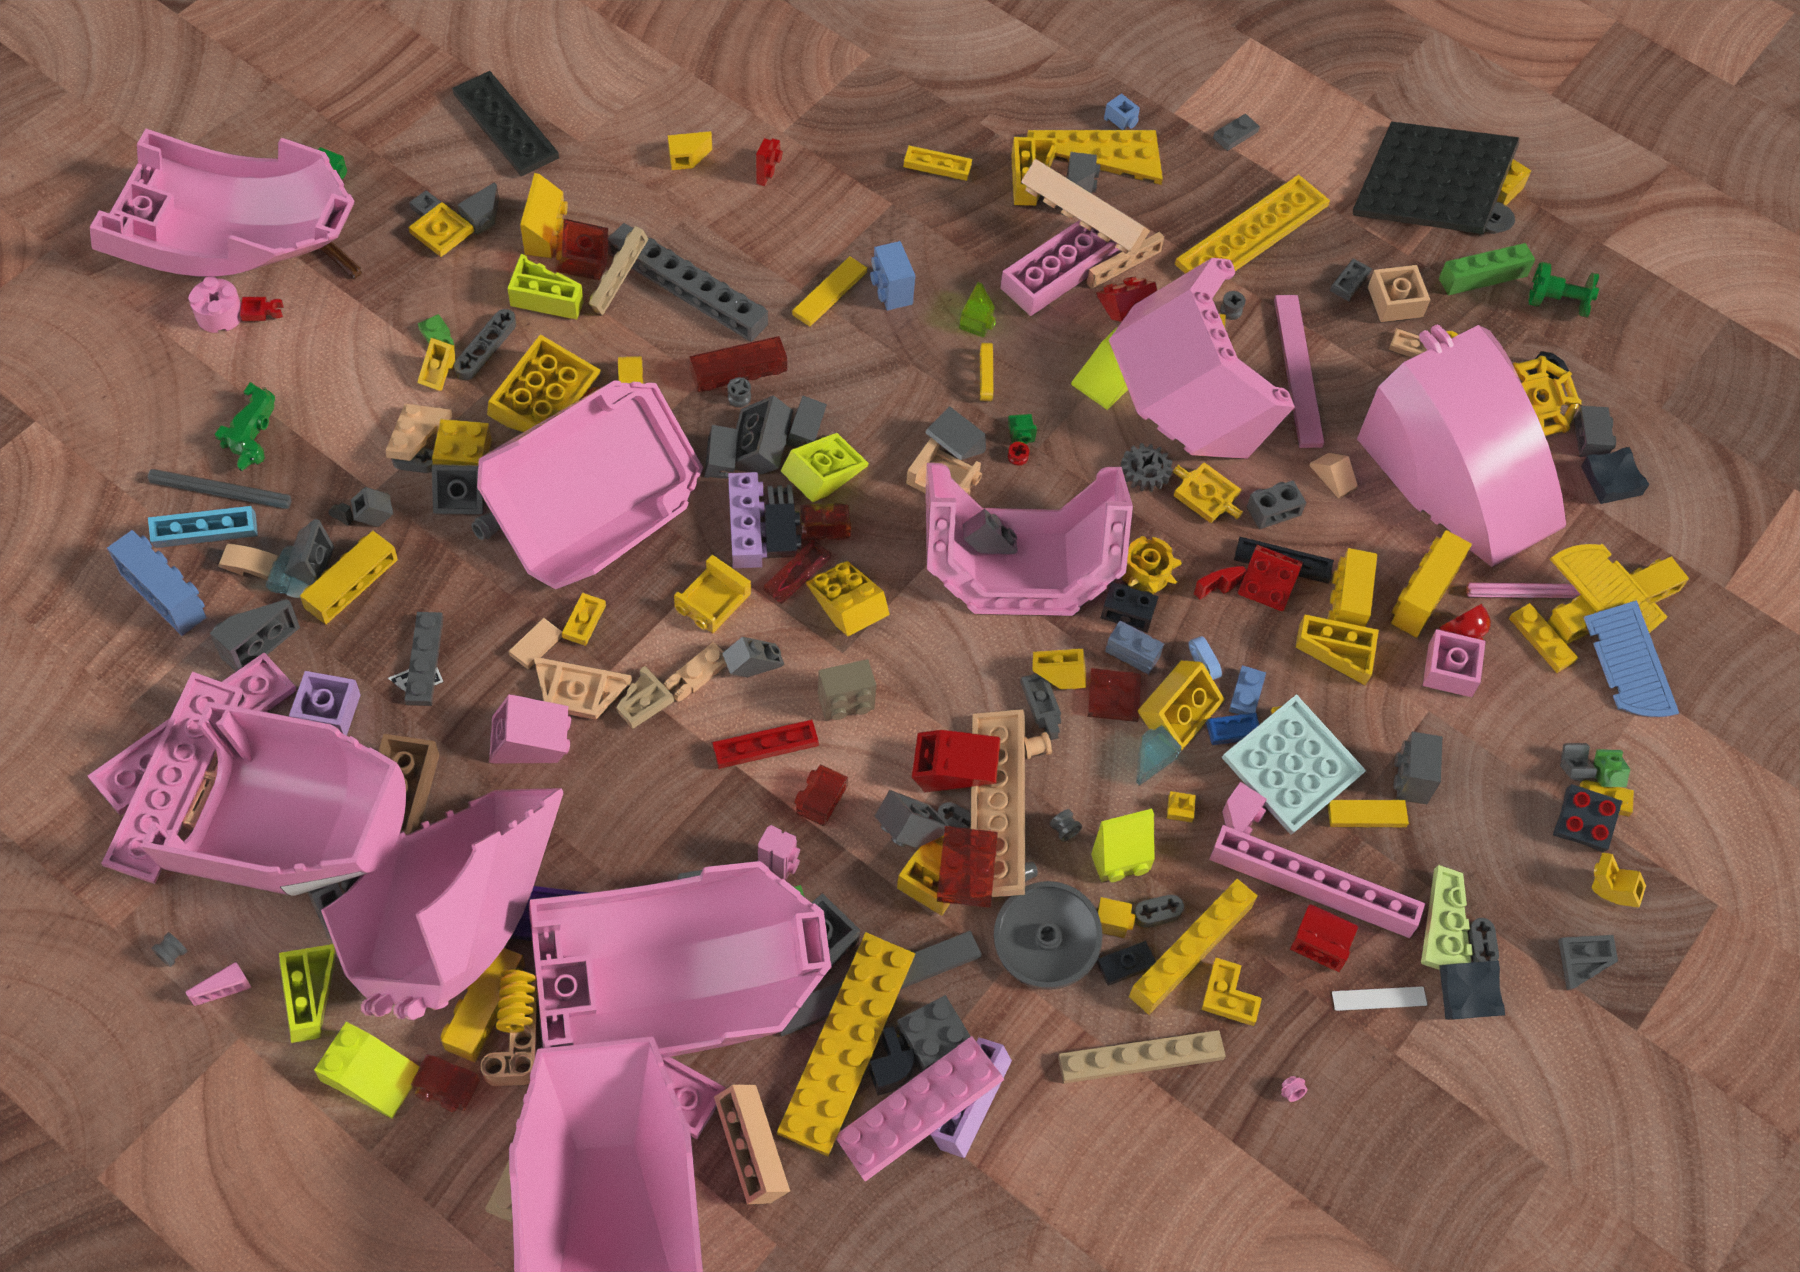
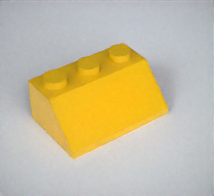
[520,173,568,258]
[1138,660,1225,751]

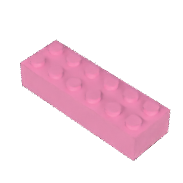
[1000,220,1122,316]

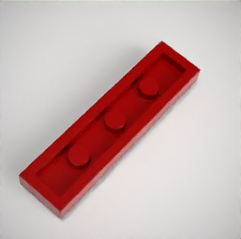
[712,720,819,769]

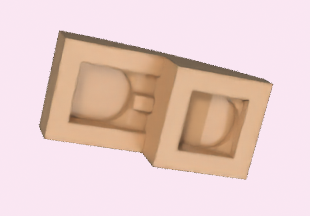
[218,544,278,580]

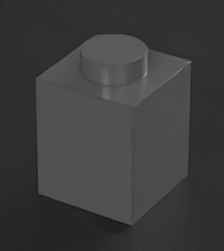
[351,487,393,527]

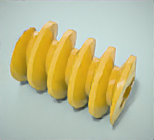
[496,970,536,1033]

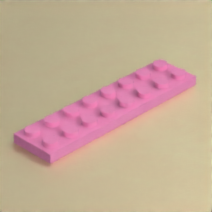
[88,652,297,816]
[102,672,243,884]

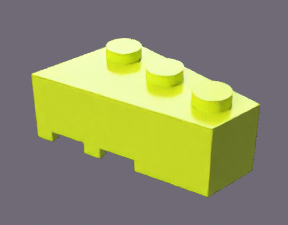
[507,254,583,320]
[279,944,336,1043]

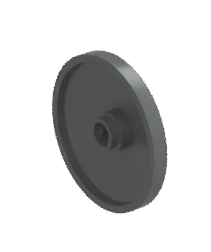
[994,881,1103,990]

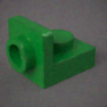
[1008,414,1037,444]

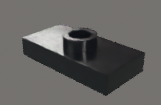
[1096,941,1156,986]

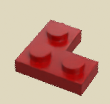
[756,138,783,186]

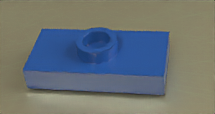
[1206,713,1260,745]

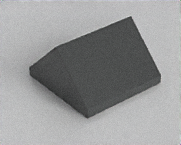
[925,406,986,460]
[432,464,484,514]
[284,519,334,585]

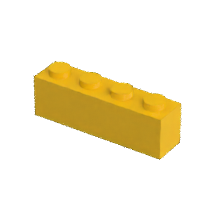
[300,531,398,625]
[440,948,525,1062]

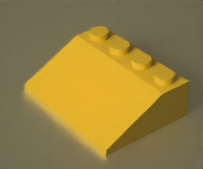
[487,334,601,432]

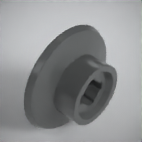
[1485,202,1515,234]

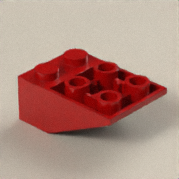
[912,730,1001,793]

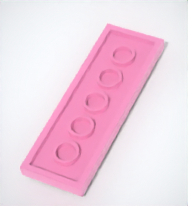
[836,1036,1004,1181]

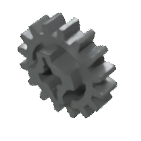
[1120,443,1173,492]

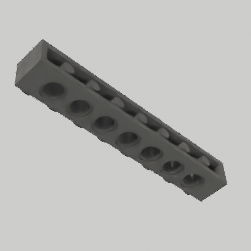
[606,223,768,342]

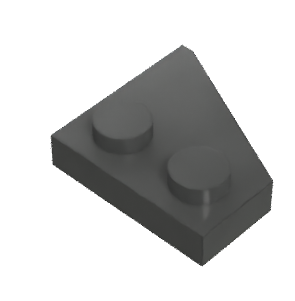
[1558,935,1618,991]

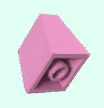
[489,694,571,763]

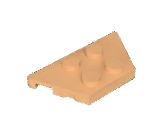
[535,657,632,720]

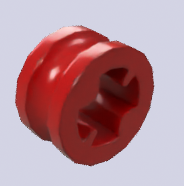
[1007,442,1030,466]

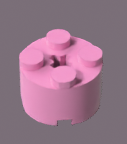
[188,276,241,333]

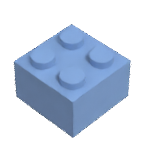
[870,241,915,311]

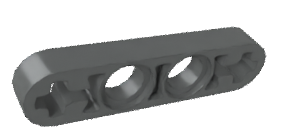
[454,309,516,380]

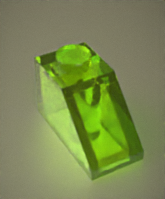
[959,282,996,338]

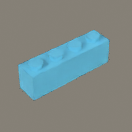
[148,506,258,548]

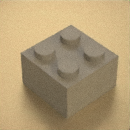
[818,659,877,721]

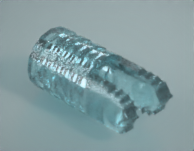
[266,545,293,594]

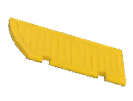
[1550,544,1667,633]

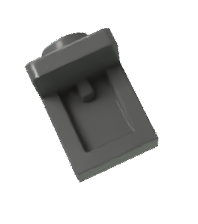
[1560,743,1597,781]

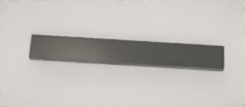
[779,931,981,1037]

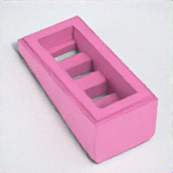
[186,962,251,1006]

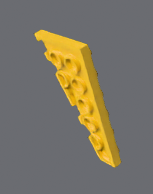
[1027,130,1163,185]

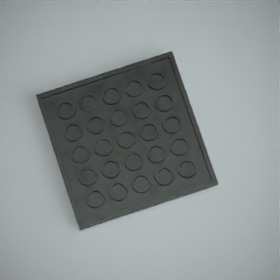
[1353,121,1519,234]

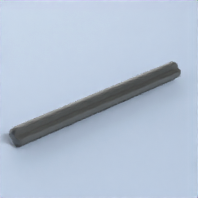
[148,469,292,509]

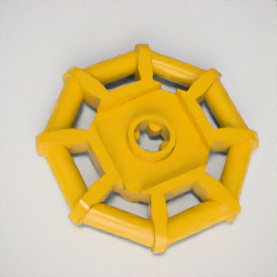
[1512,356,1582,436]

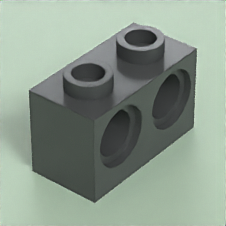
[1247,480,1307,530]

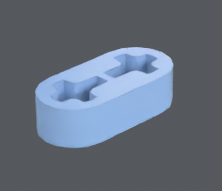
[1189,636,1222,680]

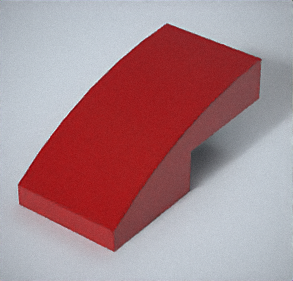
[1193,566,1247,600]

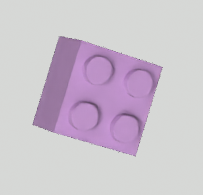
[289,671,361,736]

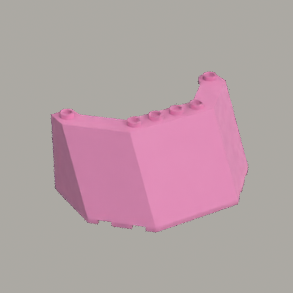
[1109,258,1295,459]
[925,463,1133,616]

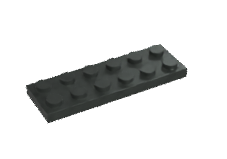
[452,71,559,177]

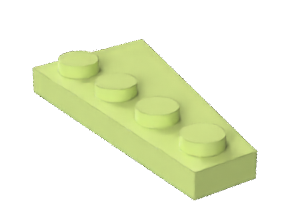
[1421,865,1473,970]

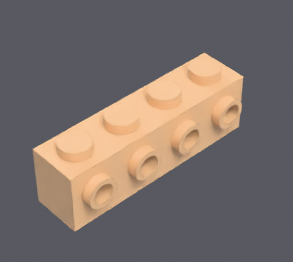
[714,1085,790,1204]

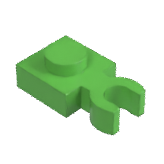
[418,314,455,348]

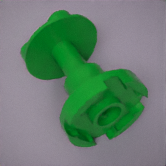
[1528,261,1599,318]

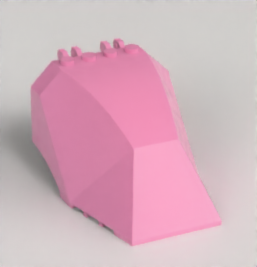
[321,788,563,1020]
[509,1036,703,1272]

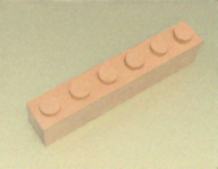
[1021,159,1150,254]

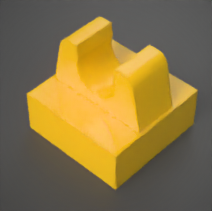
[1166,791,1196,823]

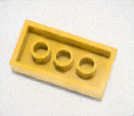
[1391,530,1472,638]

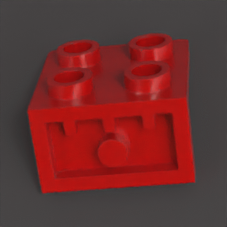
[1238,545,1303,611]
[1290,904,1358,972]

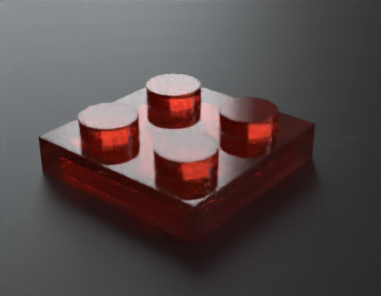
[1087,668,1141,722]

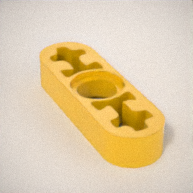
[980,343,993,402]

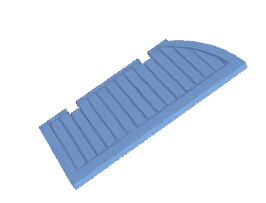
[1583,600,1679,717]

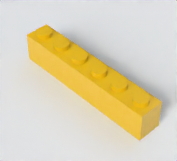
[1547,556,1689,644]
[1129,879,1257,1015]

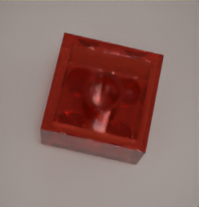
[555,219,608,281]

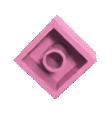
[1423,629,1485,697]

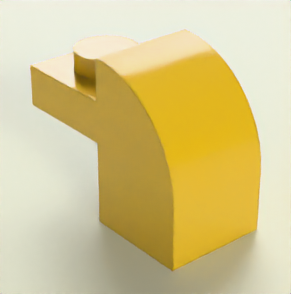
[1592,853,1646,908]

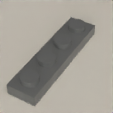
[405,612,444,706]

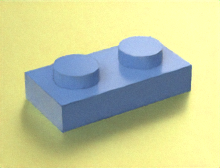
[1229,665,1266,715]

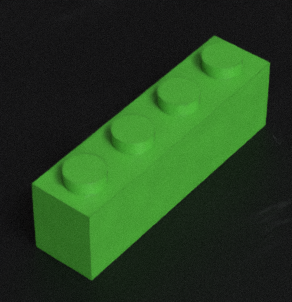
[1439,243,1535,295]

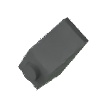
[458,182,499,235]

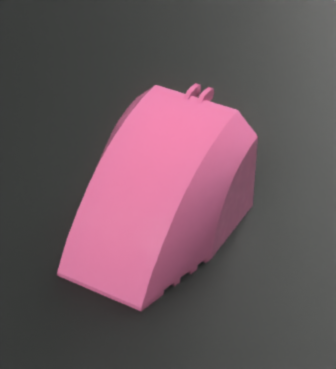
[1357,324,1566,567]

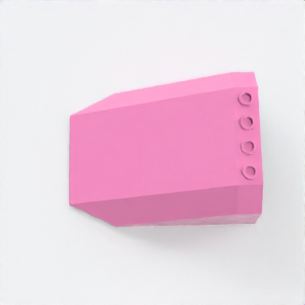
[477,381,703,589]

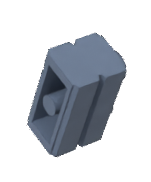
[1105,621,1164,675]

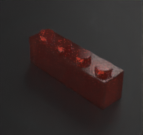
[689,336,787,392]

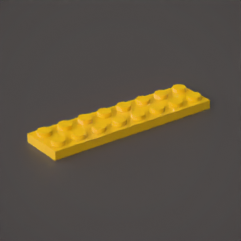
[1175,174,1330,274]
[777,932,916,1157]

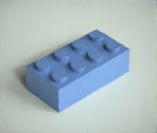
[107,530,207,636]

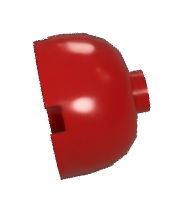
[1439,603,1491,640]

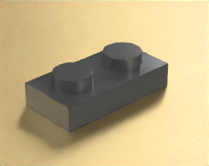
[1213,113,1260,151]

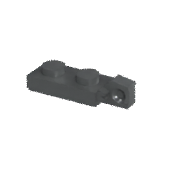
[1020,674,1061,740]

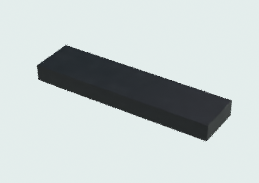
[1234,536,1334,584]

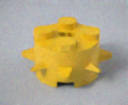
[1122,536,1182,594]

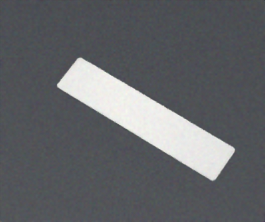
[1332,987,1427,1011]

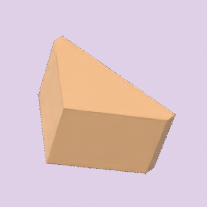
[1309,453,1358,499]

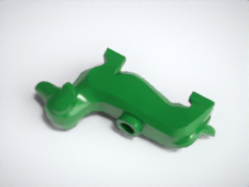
[214,382,275,471]

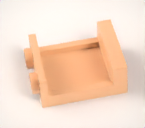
[906,438,982,495]

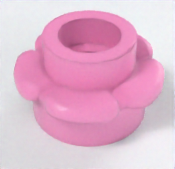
[1281,1076,1307,1102]

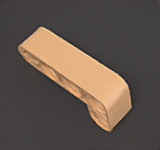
[480,972,539,1086]

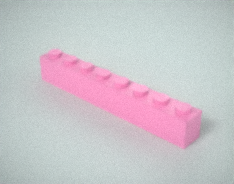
[1209,825,1425,938]

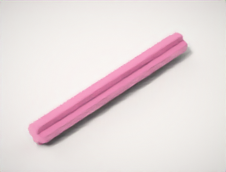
[1466,583,1581,598]

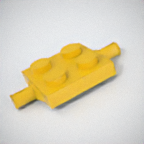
[1173,462,1243,523]

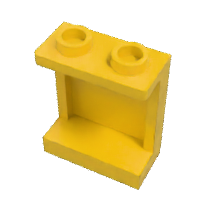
[674,555,751,634]

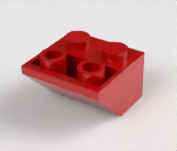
[1096,276,1157,322]

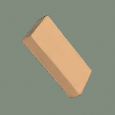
[509,618,562,669]

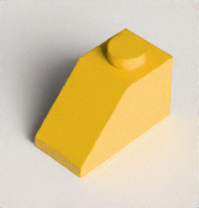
[1032,649,1086,689]

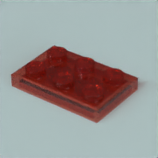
[937,826,998,908]

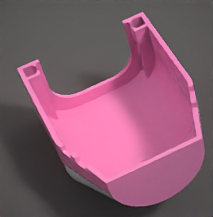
[141,702,406,896]

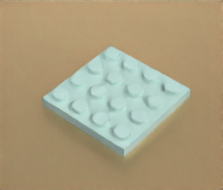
[1222,694,1366,835]

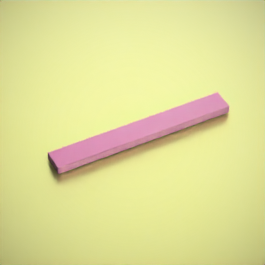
[1274,295,1324,448]

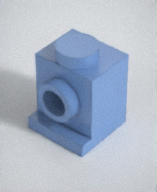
[1104,93,1140,130]

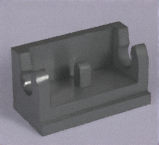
[785,396,827,448]
[704,425,738,479]

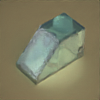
[1136,725,1182,786]

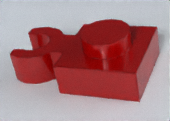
[240,297,284,321]

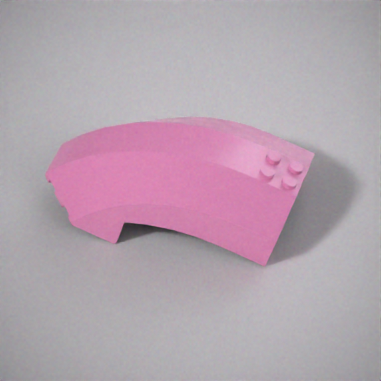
[90,129,354,276]
[529,861,831,1058]

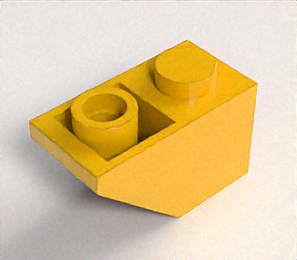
[667,131,712,170]

